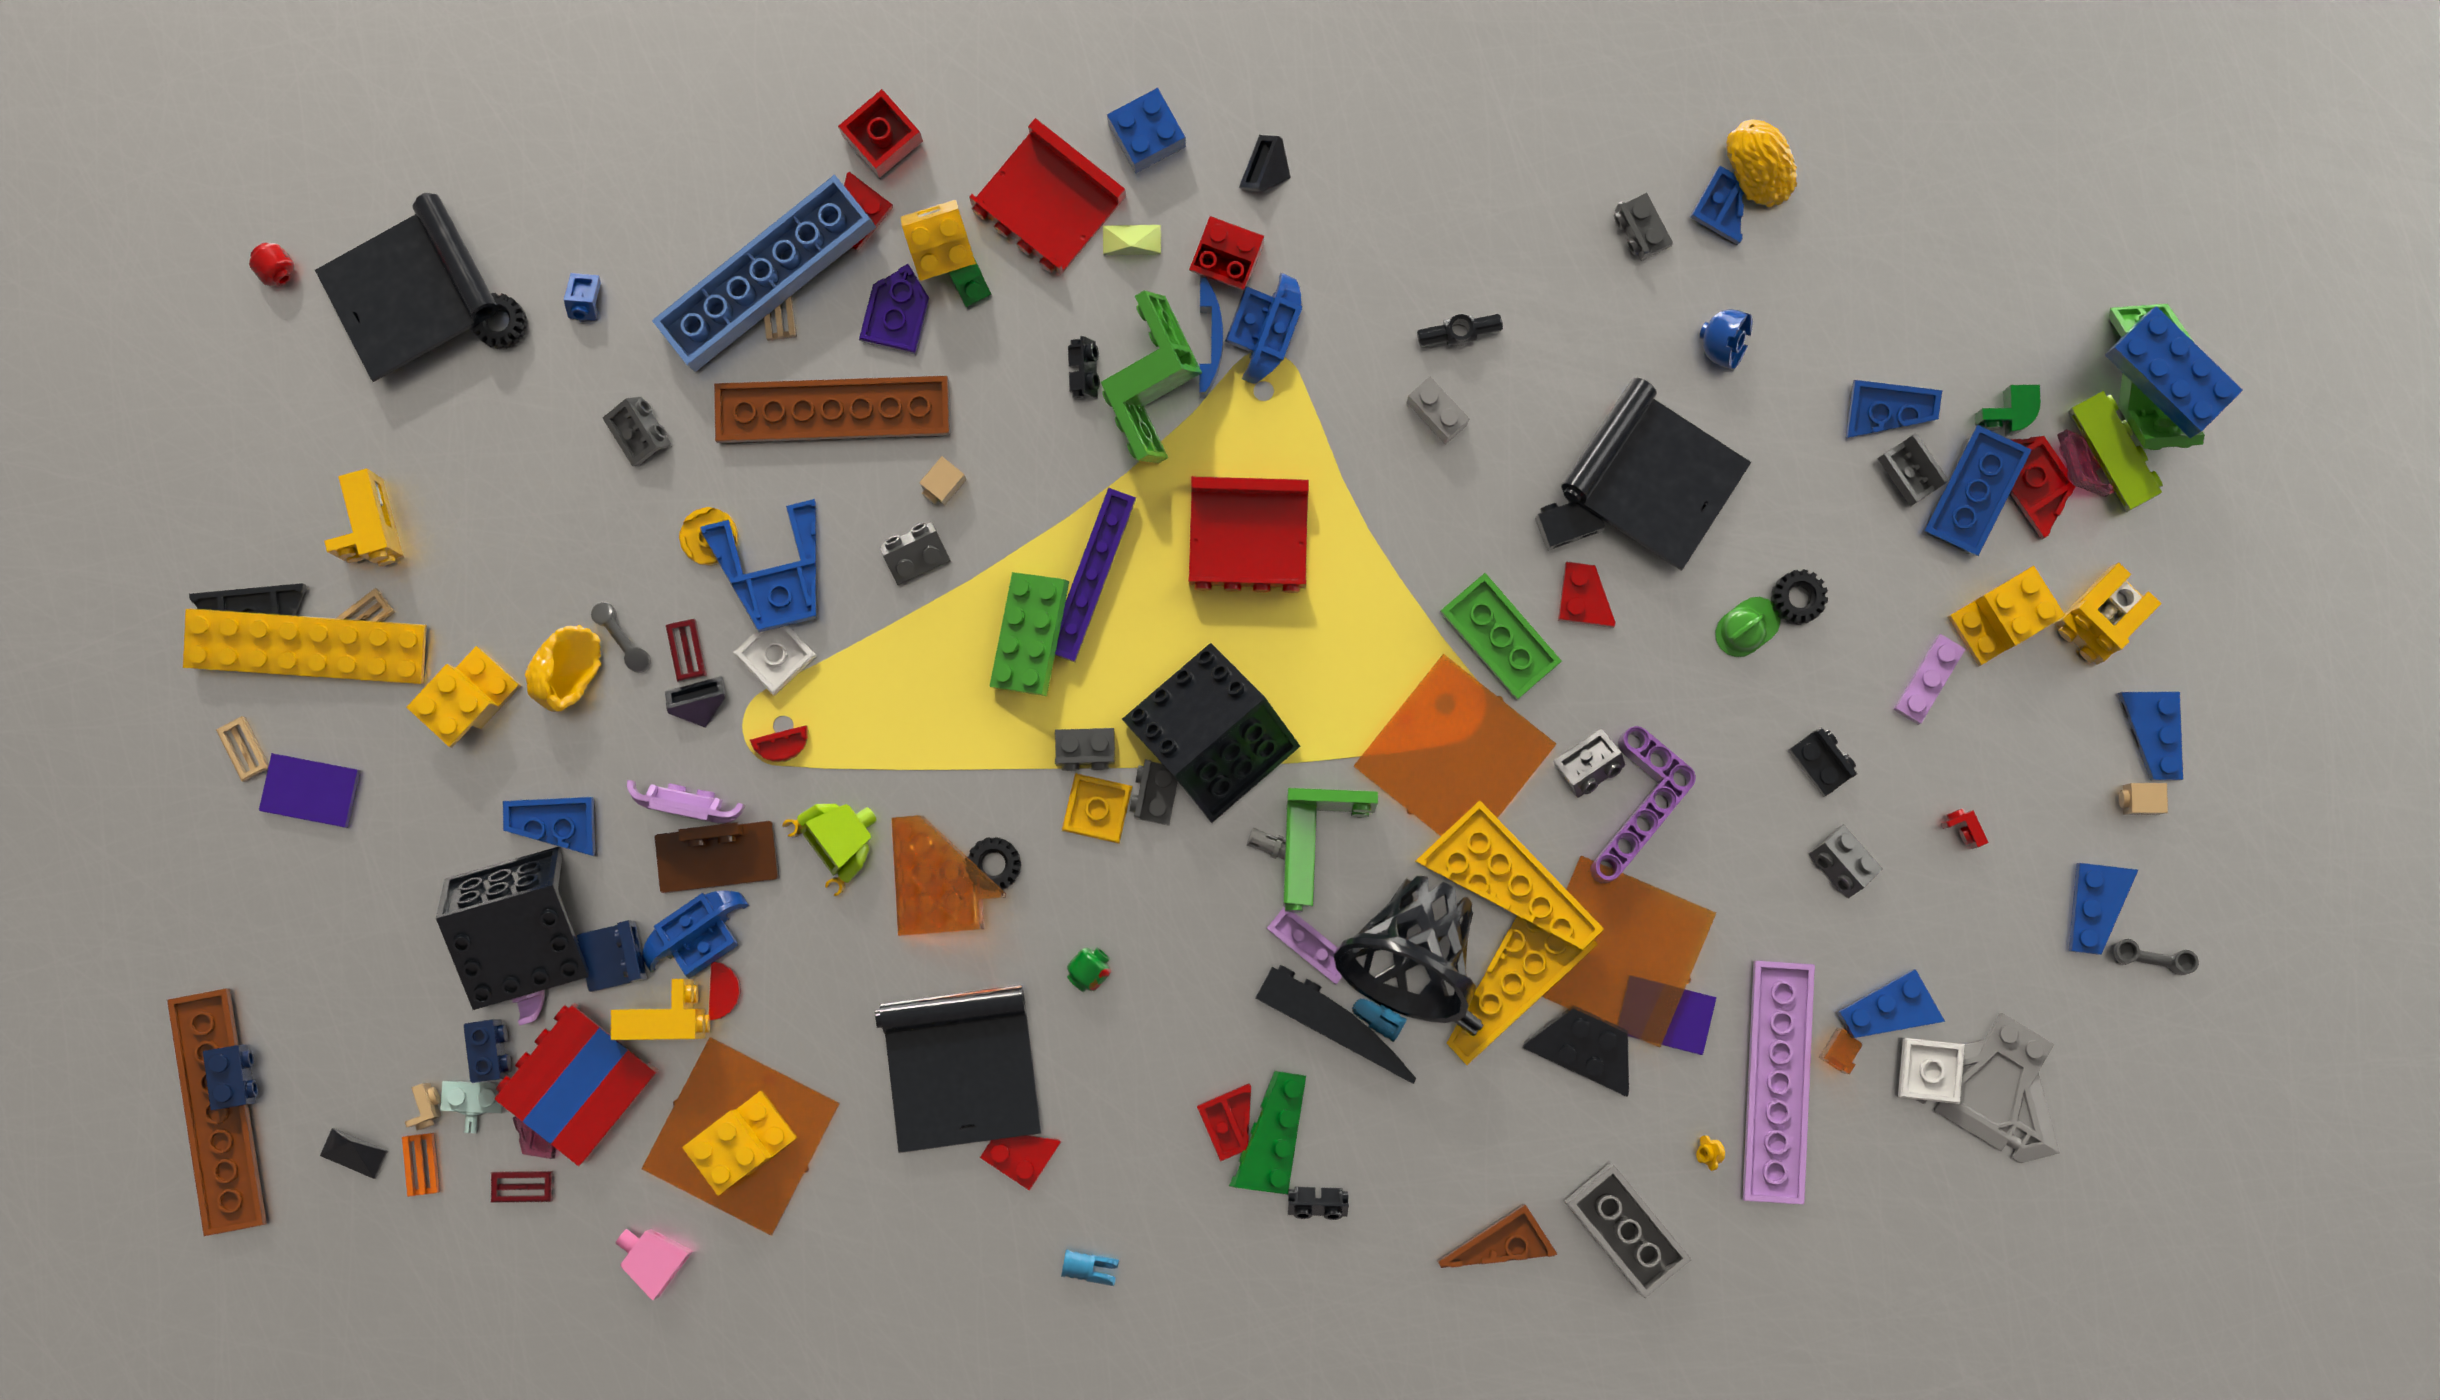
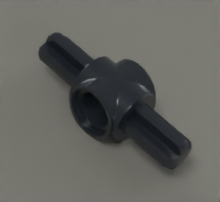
[1417,314,1503,346]

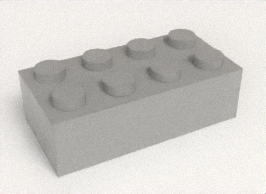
[1564,1163,1692,1298]

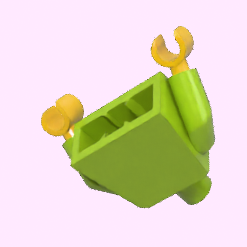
[782,803,877,896]

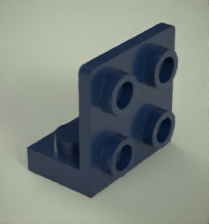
[577,920,648,992]

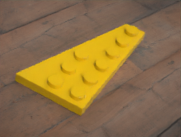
[1415,800,1604,951]
[1447,916,1598,1066]

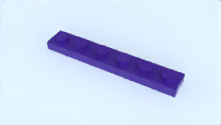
[1055,488,1136,662]

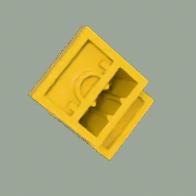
[1948,565,2066,666]
[406,646,521,748]
[682,1090,797,1196]

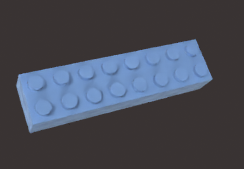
[652,174,876,372]

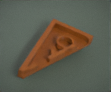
[1437,1204,1557,1268]

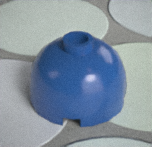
[1700,309,1753,369]

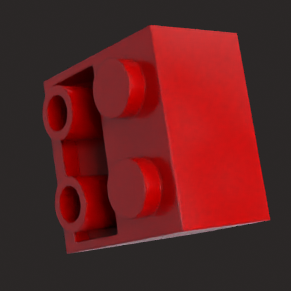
[1189,216,1264,291]

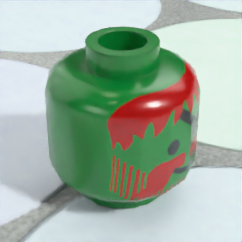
[1067,948,1111,992]

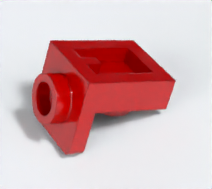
[1941,808,1989,849]

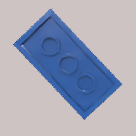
[1924,425,2032,556]

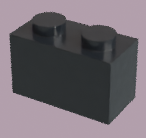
[1535,500,1605,551]

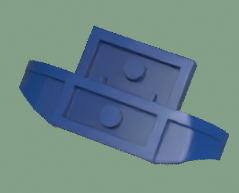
[1225,273,1303,384]
[642,891,749,979]

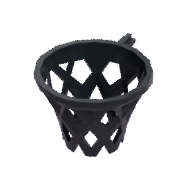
[1334,876,1483,1036]

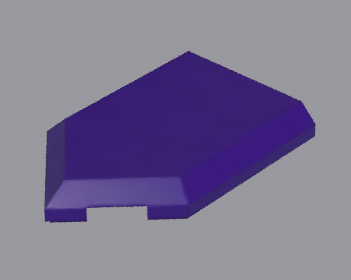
[859,264,930,354]

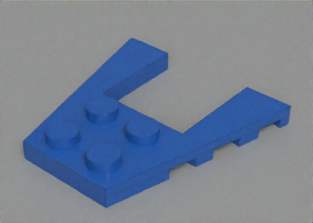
[700,499,816,633]

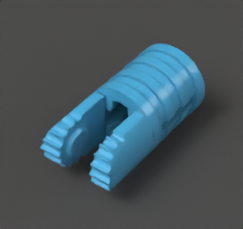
[1352,998,1407,1042]
[1061,1250,1119,1286]

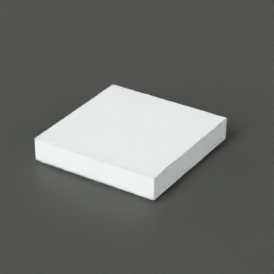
[733,625,817,696]
[1898,1038,1965,1104]

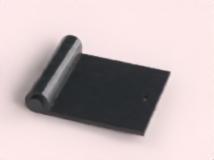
[315,193,498,382]
[1561,378,1751,571]
[875,984,1041,1153]

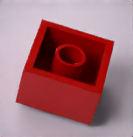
[838,89,923,178]

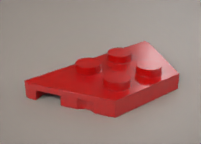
[2010,436,2077,539]

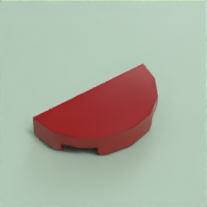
[750,725,808,762]
[709,962,741,1020]

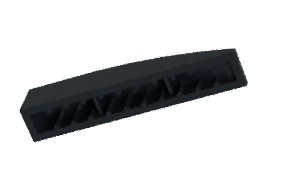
[1255,965,1416,1084]

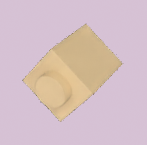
[919,456,967,506]
[2119,783,2168,815]

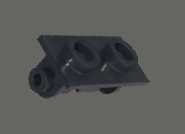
[1068,336,1100,399]
[1288,1187,1349,1220]

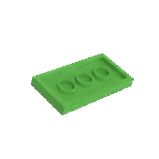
[990,572,1069,696]
[1440,573,1562,700]

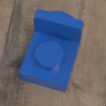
[564,273,601,321]

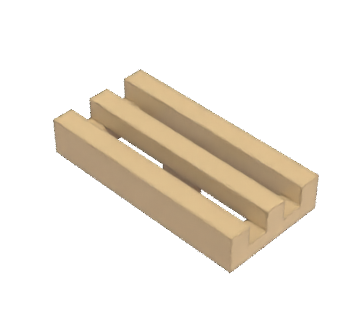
[764,295,797,340]
[335,588,395,622]
[216,716,269,782]

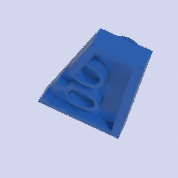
[2118,692,2183,781]
[503,797,595,856]

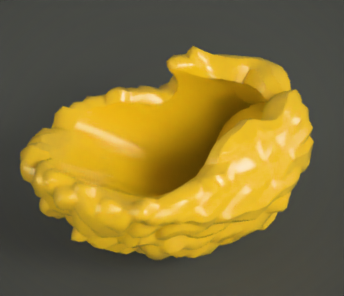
[1726,120,1797,207]
[524,625,601,712]

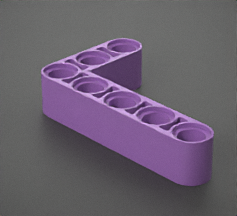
[1590,726,1696,884]

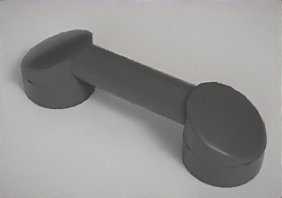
[591,602,651,673]
[2114,939,2199,975]

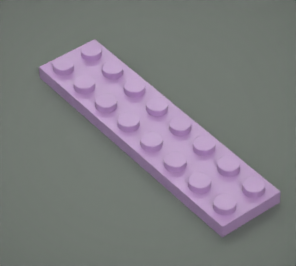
[1742,961,1815,1204]

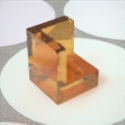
[1818,1028,1862,1075]

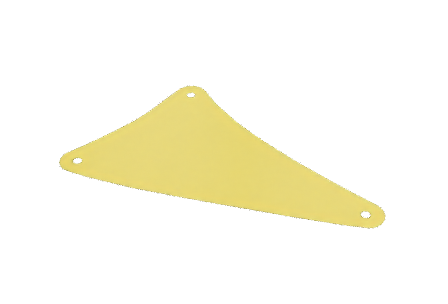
[742,353,1486,770]

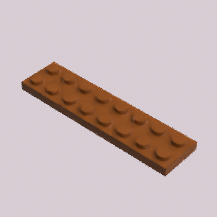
[714,376,950,443]
[167,988,267,1236]

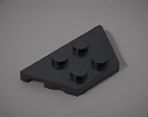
[189,583,306,616]
[1523,1005,1629,1097]

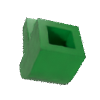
[948,258,991,307]
[1975,385,2041,436]

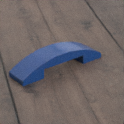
[1199,278,1223,398]

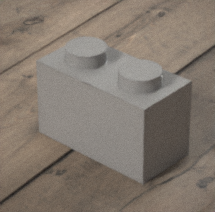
[1406,377,1470,445]

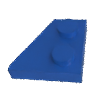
[1690,166,1744,245]

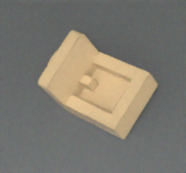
[405,1083,441,1131]

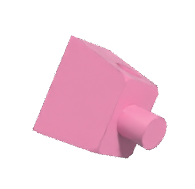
[615,1229,693,1300]

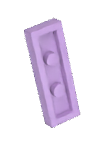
[1893,634,1966,725]
[1267,907,1342,985]

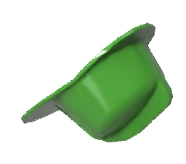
[1715,597,1781,657]

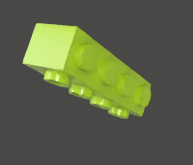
[2068,390,2163,512]

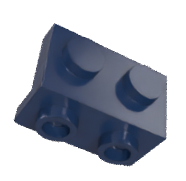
[464,1019,512,1083]
[203,1045,258,1110]

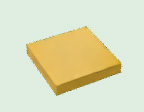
[1062,773,1133,844]

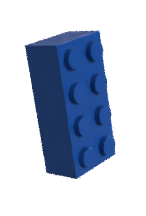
[2105,306,2243,438]

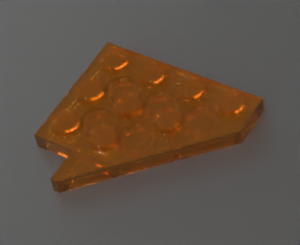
[891,815,1006,936]

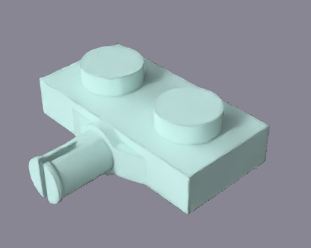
[440,1081,503,1133]

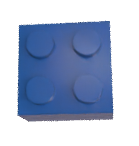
[1107,88,1186,174]

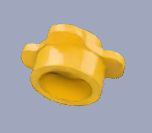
[1696,1135,1725,1171]

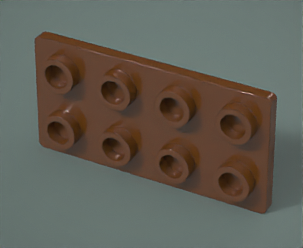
[654,821,778,893]

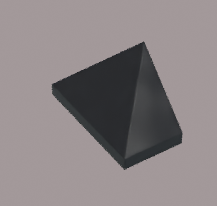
[1239,135,1291,191]
[665,676,725,728]
[320,1128,388,1179]

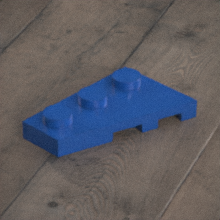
[1846,380,1942,438]
[2069,863,2138,955]
[1837,969,1945,1038]

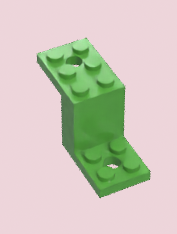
[1101,290,1202,463]
[2109,304,2205,450]

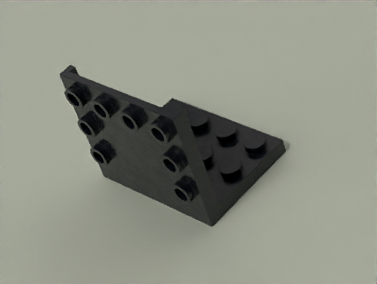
[1122,643,1301,823]
[436,846,589,1010]

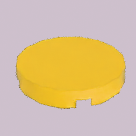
[679,507,739,566]

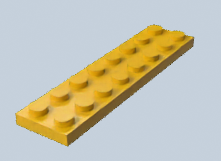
[183,608,427,684]

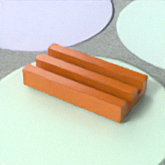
[402,1133,440,1197]

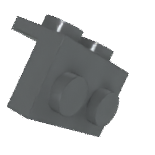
[1877,433,1948,507]
[880,522,950,585]
[1809,824,1883,898]

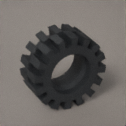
[472,293,527,349]
[1771,569,1828,625]
[966,837,1021,891]

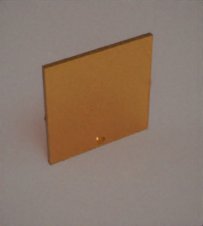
[1353,654,1556,836]
[1542,856,1716,1048]
[642,1037,840,1236]

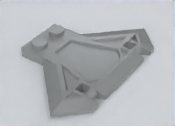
[1915,1013,2060,1163]

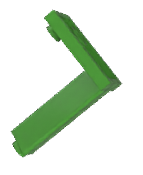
[1283,788,1378,912]

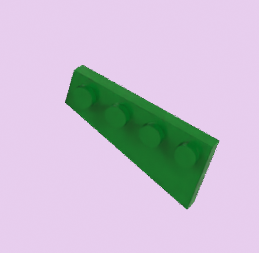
[1229,1071,1306,1195]

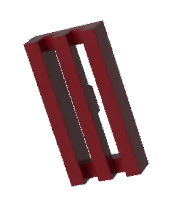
[666,619,707,683]
[491,1171,553,1203]

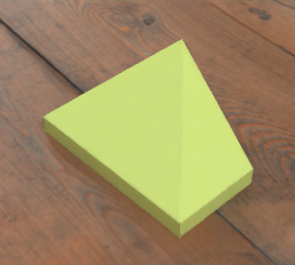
[1103,225,1161,255]

